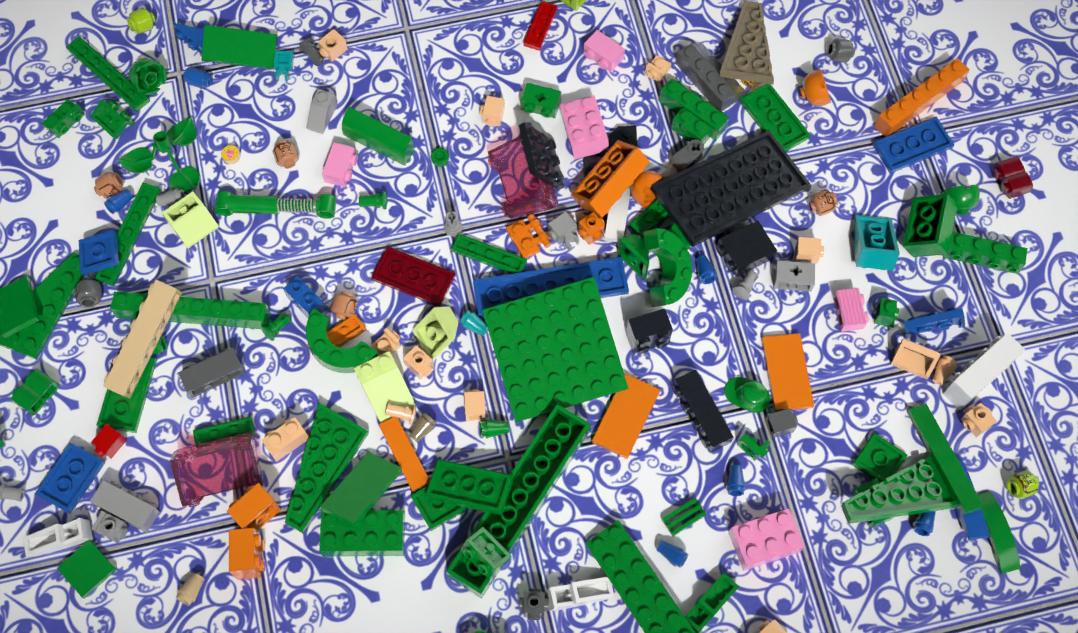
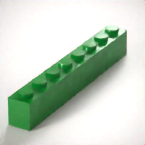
[110,291,271,329]

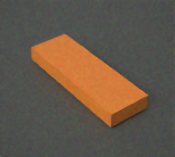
[307,314,366,350]

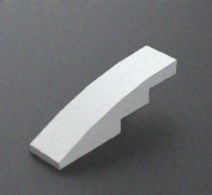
[604,186,631,243]

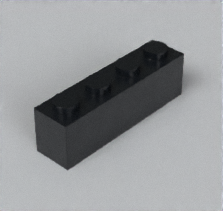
[672,370,734,453]

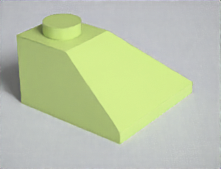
[412,306,458,360]

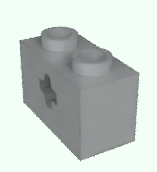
[774,259,815,292]

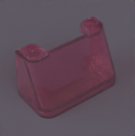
[488,136,558,219]
[170,432,263,507]

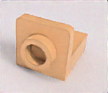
[645,55,672,82]
[370,328,401,356]

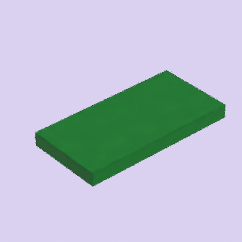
[201,25,277,70]
[739,84,811,152]
[97,352,157,433]
[320,452,402,528]
[425,459,514,515]

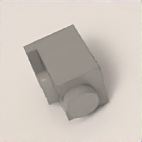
[91,511,129,543]

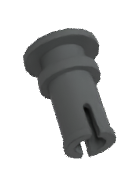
[298,38,325,66]

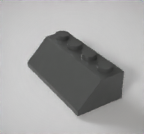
[675,43,748,111]

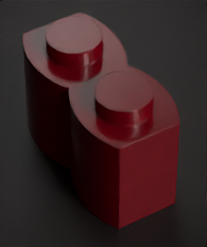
[993,156,1033,199]

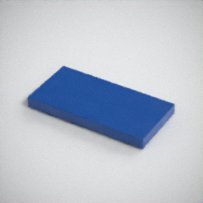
[872,116,955,174]

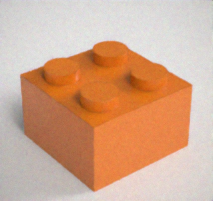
[227,483,281,531]
[229,528,265,580]

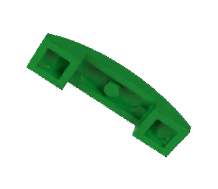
[978,491,1021,574]

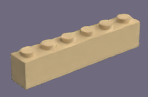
[103,280,182,398]

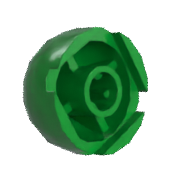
[129,58,167,95]
[940,185,980,216]

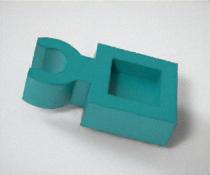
[274,51,294,81]

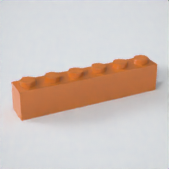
[874,58,970,137]

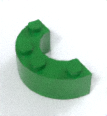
[643,228,692,308]
[306,308,378,373]

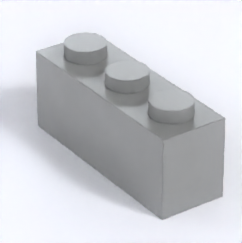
[90,480,160,533]

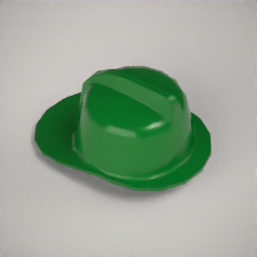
[724,377,770,413]

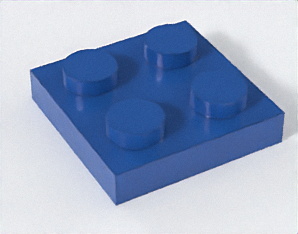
[79,230,119,275]

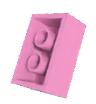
[560,95,610,160]
[729,509,805,571]

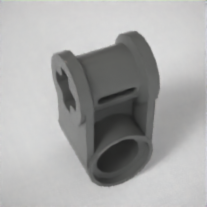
[670,139,704,172]

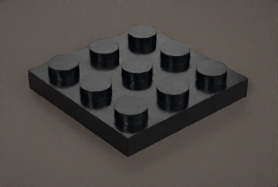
[519,122,564,190]

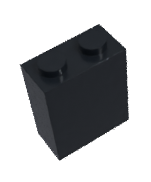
[717,220,777,277]

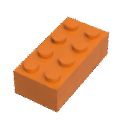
[571,140,650,217]

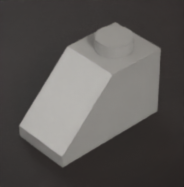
[306,89,338,134]

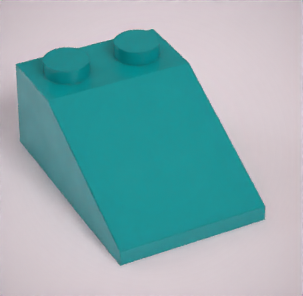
[854,215,900,271]

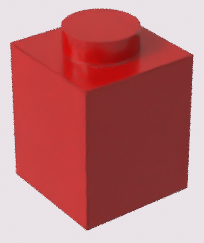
[90,424,127,459]

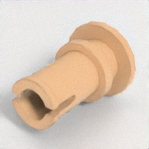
[385,403,416,425]

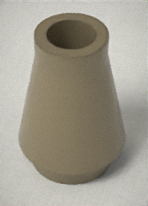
[409,413,437,443]

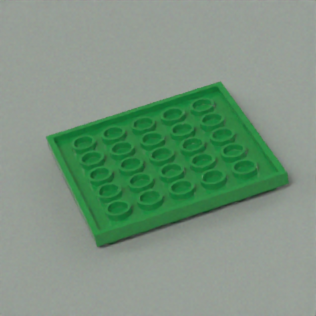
[482,277,629,423]

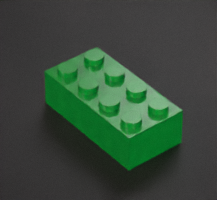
[319,510,406,557]

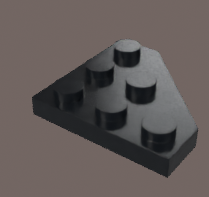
[584,126,638,178]

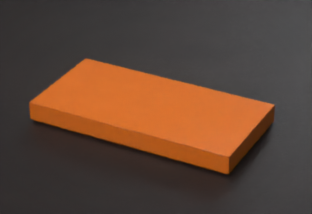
[761,333,814,412]
[592,374,661,460]

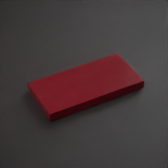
[371,246,456,307]

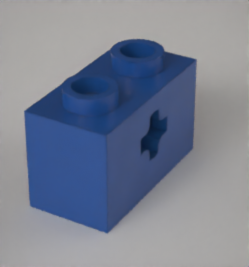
[283,276,326,318]

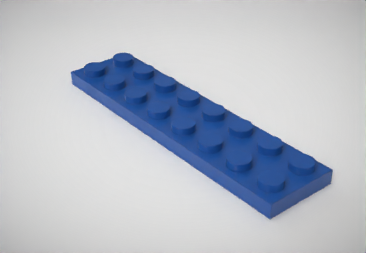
[473,257,629,317]

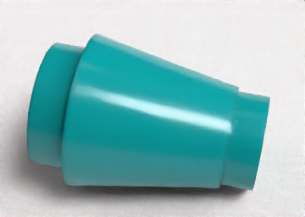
[460,310,488,337]

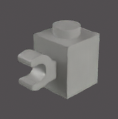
[547,212,579,250]

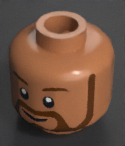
[272,140,299,169]
[94,172,124,198]
[809,189,838,216]
[330,291,358,320]

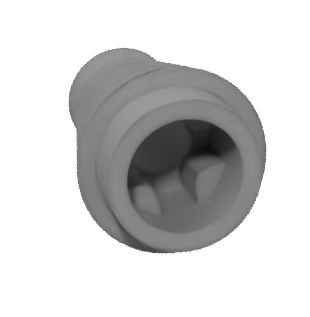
[156,189,185,206]

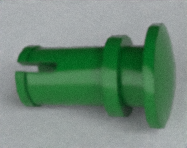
[359,191,388,210]
[260,312,291,341]

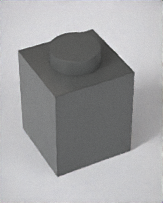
[765,408,798,439]

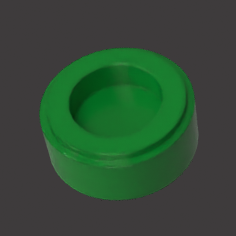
[431,148,449,167]

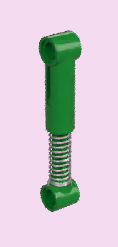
[214,191,337,219]

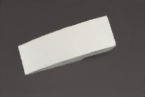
[23,518,93,557]
[545,577,615,612]

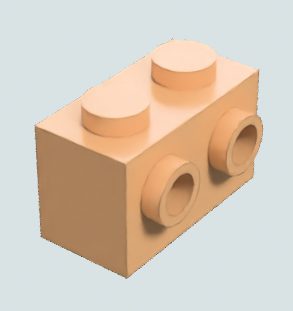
[262,417,309,462]

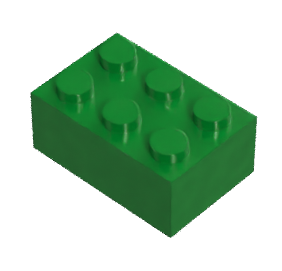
[903,194,958,257]

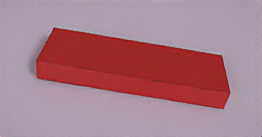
[524,1,558,51]

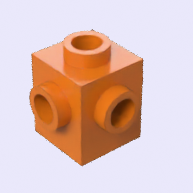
[578,212,605,245]

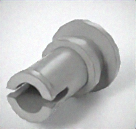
[444,211,463,236]
[732,270,759,300]
[0,484,25,502]

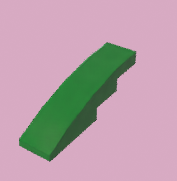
[685,573,740,633]

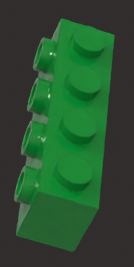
[659,78,729,141]
[943,232,1028,274]

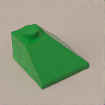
[618,234,649,281]

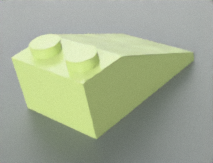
[354,351,417,423]

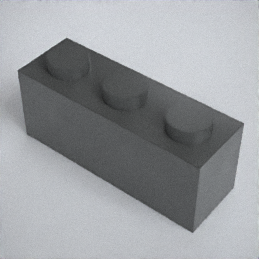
[178,347,246,399]

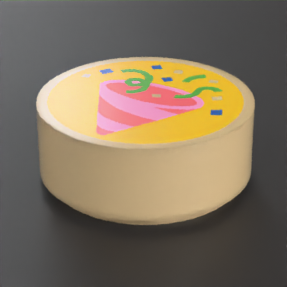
[221,145,241,164]

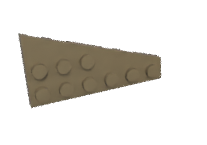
[720,1,774,85]

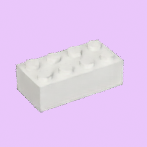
[943,333,1025,411]

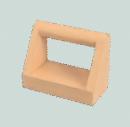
[890,338,941,379]

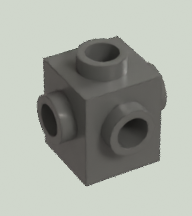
[519,589,549,620]

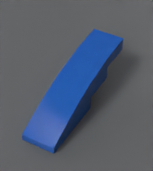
[954,458,989,541]

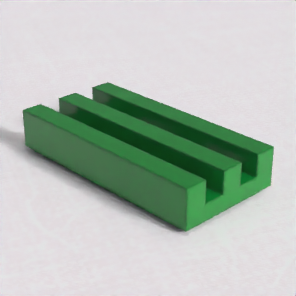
[662,498,707,537]

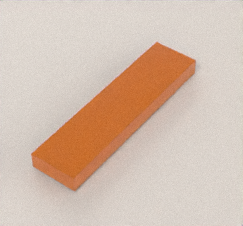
[378,417,430,494]

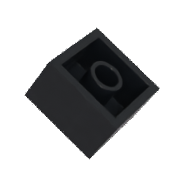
[626,309,673,354]

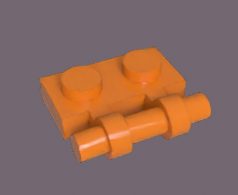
[506,214,551,259]

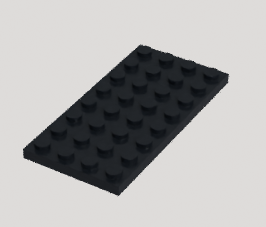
[650,130,811,247]

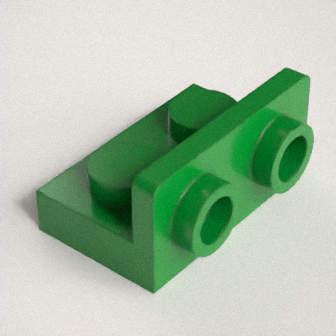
[42,99,85,139]
[90,99,135,139]
[461,527,512,579]

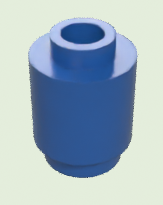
[183,67,212,90]

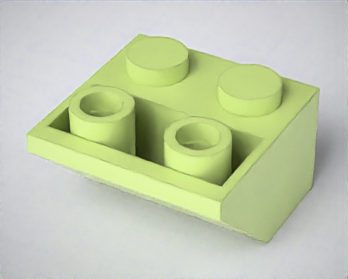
[162,192,219,248]

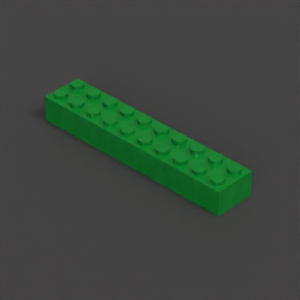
[446,404,591,599]

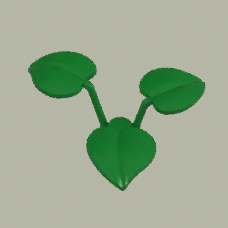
[118,117,200,192]

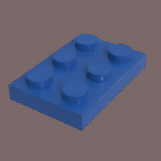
[35,442,105,514]

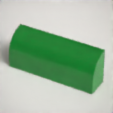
[342,107,414,166]

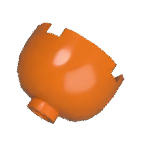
[800,69,831,106]
[631,171,666,208]

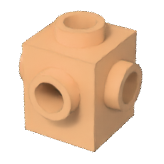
[961,403,997,438]

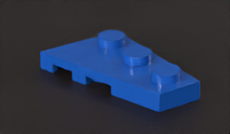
[904,307,966,335]

